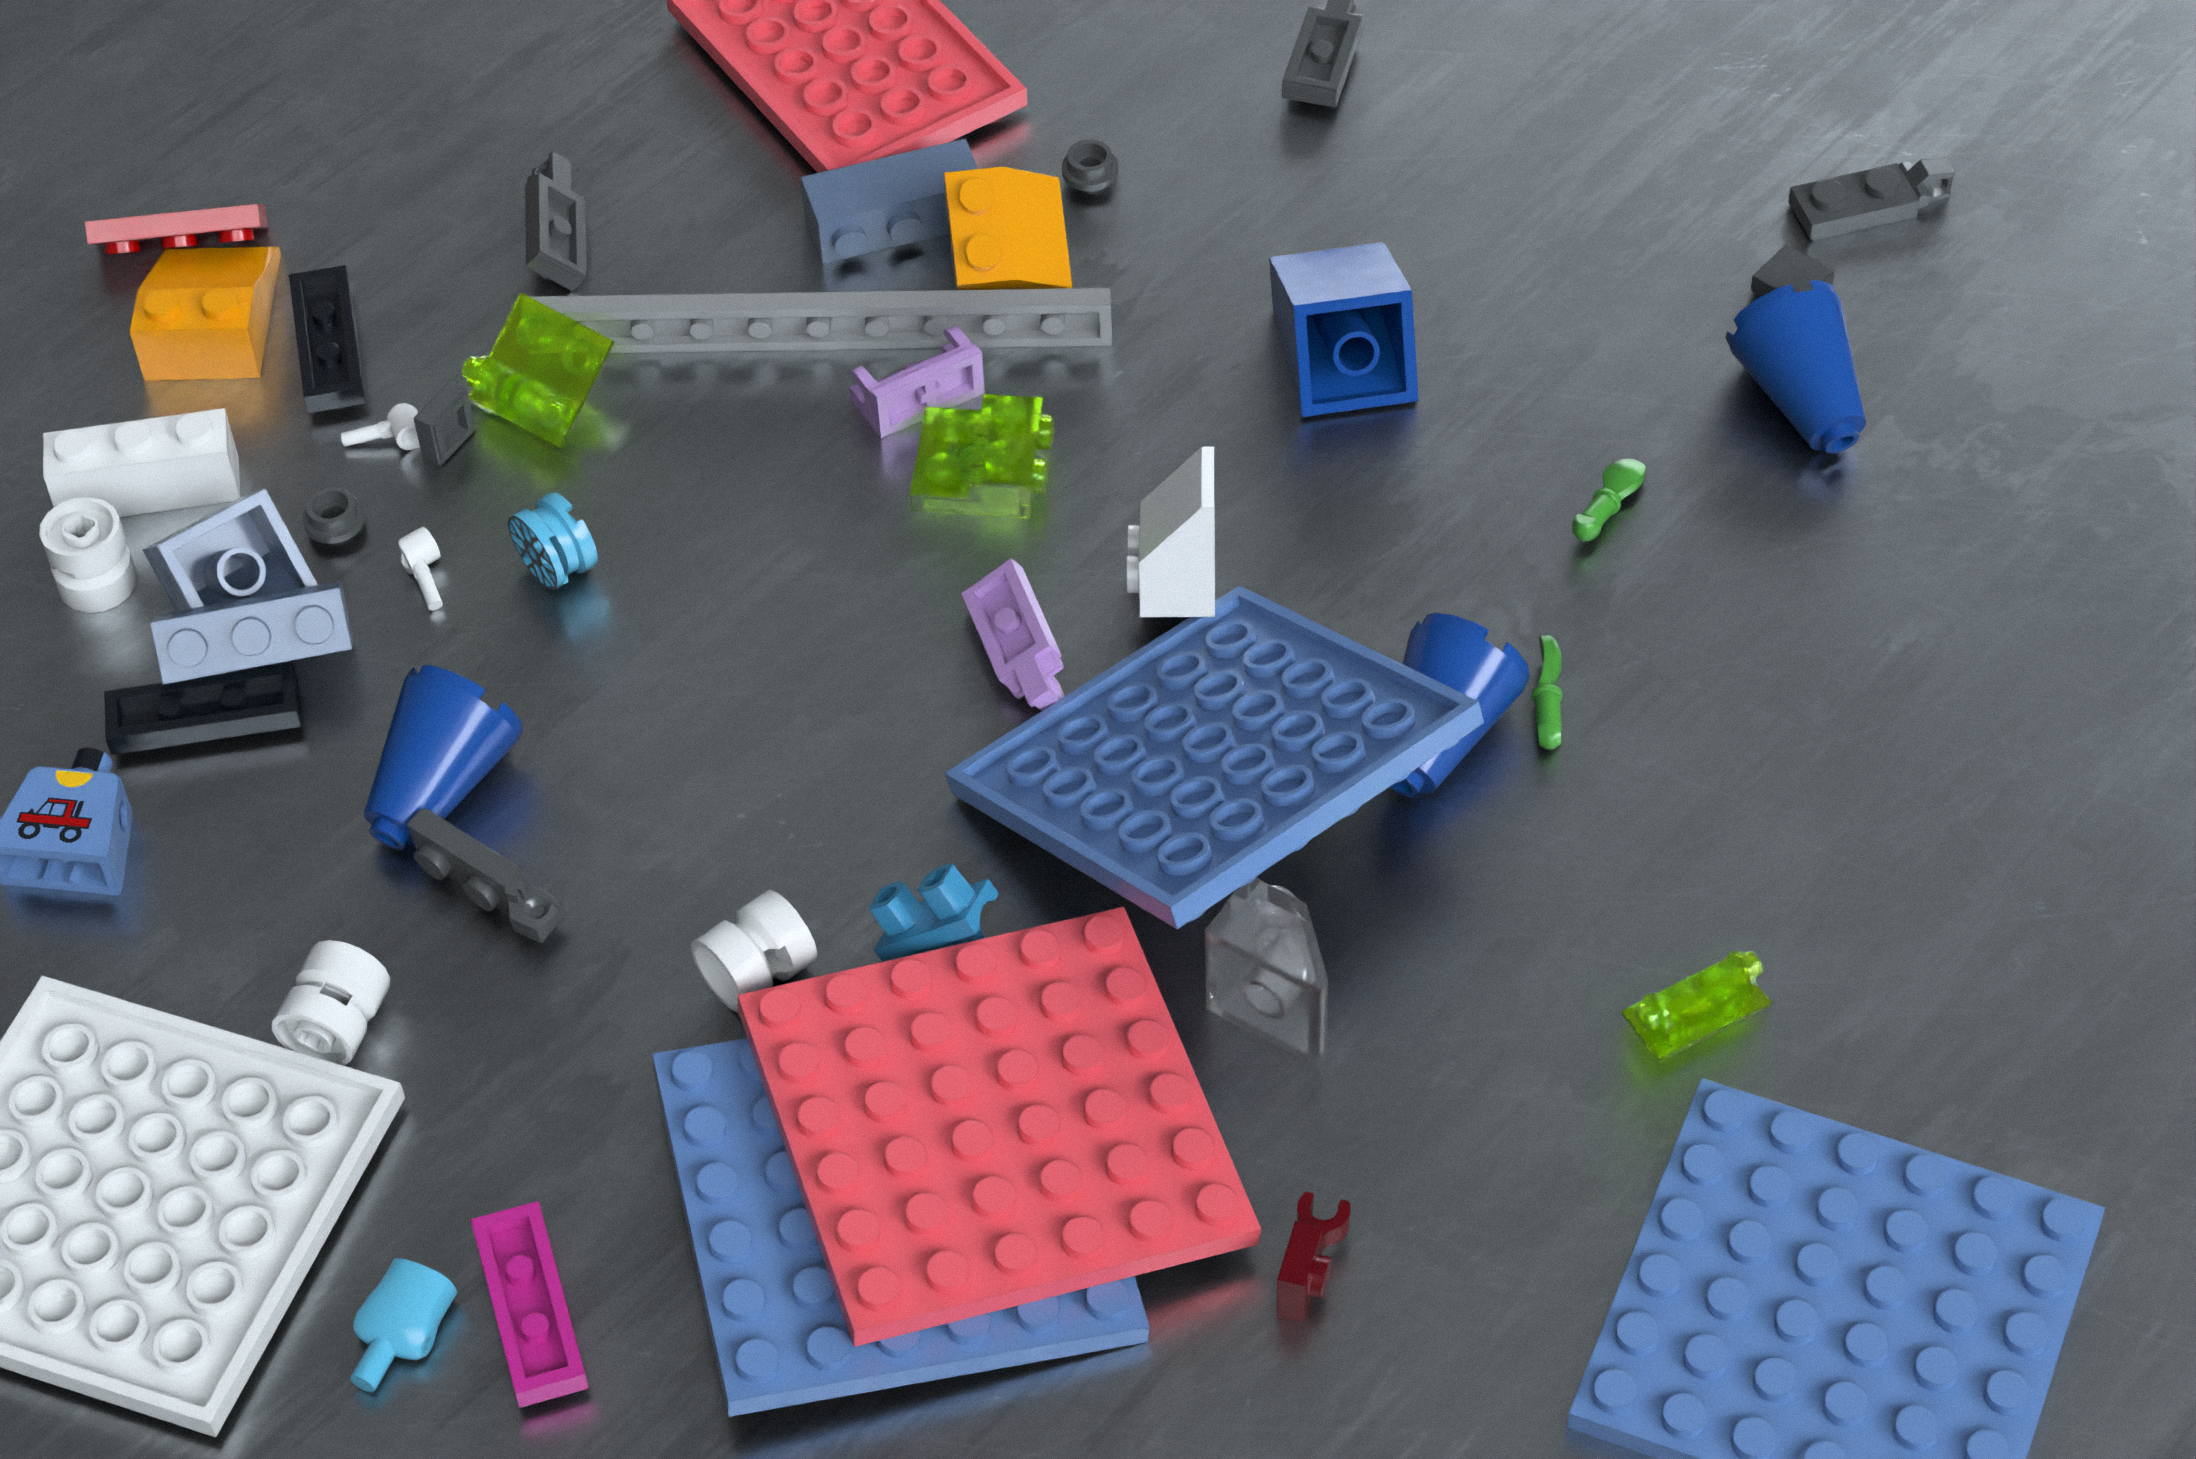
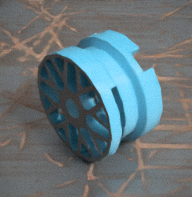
[508,492,598,590]

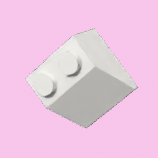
[1127,447,1215,617]

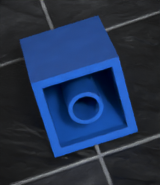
[1269,242,1419,417]

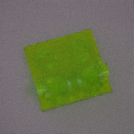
[462,292,615,448]

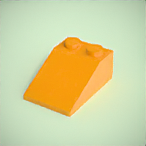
[129,246,281,381]

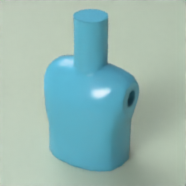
[350,1258,458,1392]

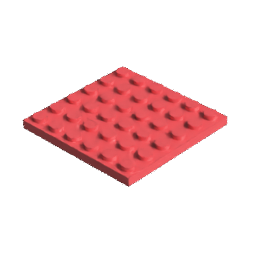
[738,907,1261,1347]

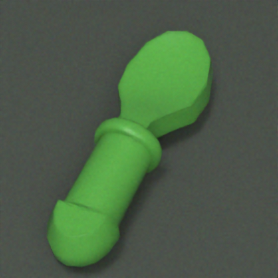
[1572,459,1646,541]
[1531,634,1563,750]

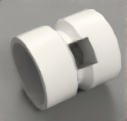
[39,497,137,613]
[691,890,817,1013]
[272,940,391,1066]

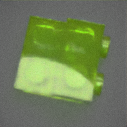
[910,394,1054,519]

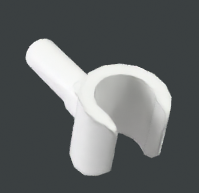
[341,403,420,450]
[399,527,443,611]

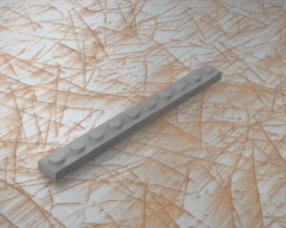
[522,288,1112,354]

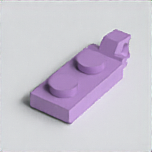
[961,558,1065,711]

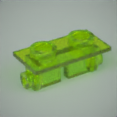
[1621,950,1772,1063]

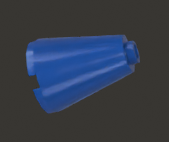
[1725,280,1866,454]
[1390,613,1530,797]
[364,665,523,850]

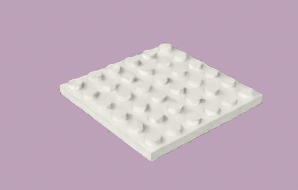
[0,976,405,1437]

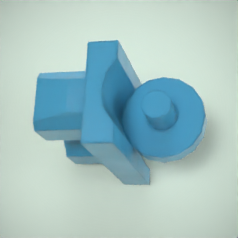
[869,863,999,962]

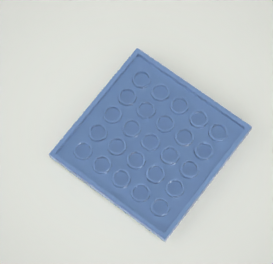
[945,585,1484,929]
[652,1038,1150,1417]
[1567,1078,2105,1459]

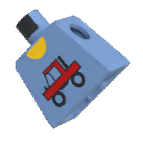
[0,747,132,896]

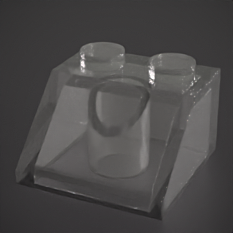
[1205,878,1329,1068]

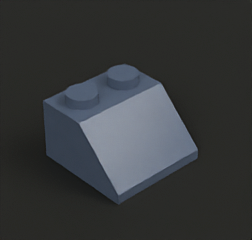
[143,488,318,611]

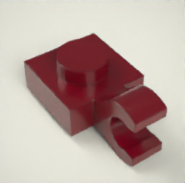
[1277,1191,1351,1323]

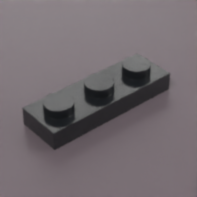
[289,265,367,413]
[104,663,301,755]

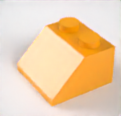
[944,166,1072,290]

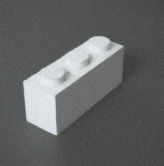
[43,408,240,517]

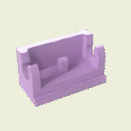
[849,325,985,439]

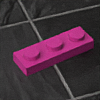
[471,1201,589,1408]

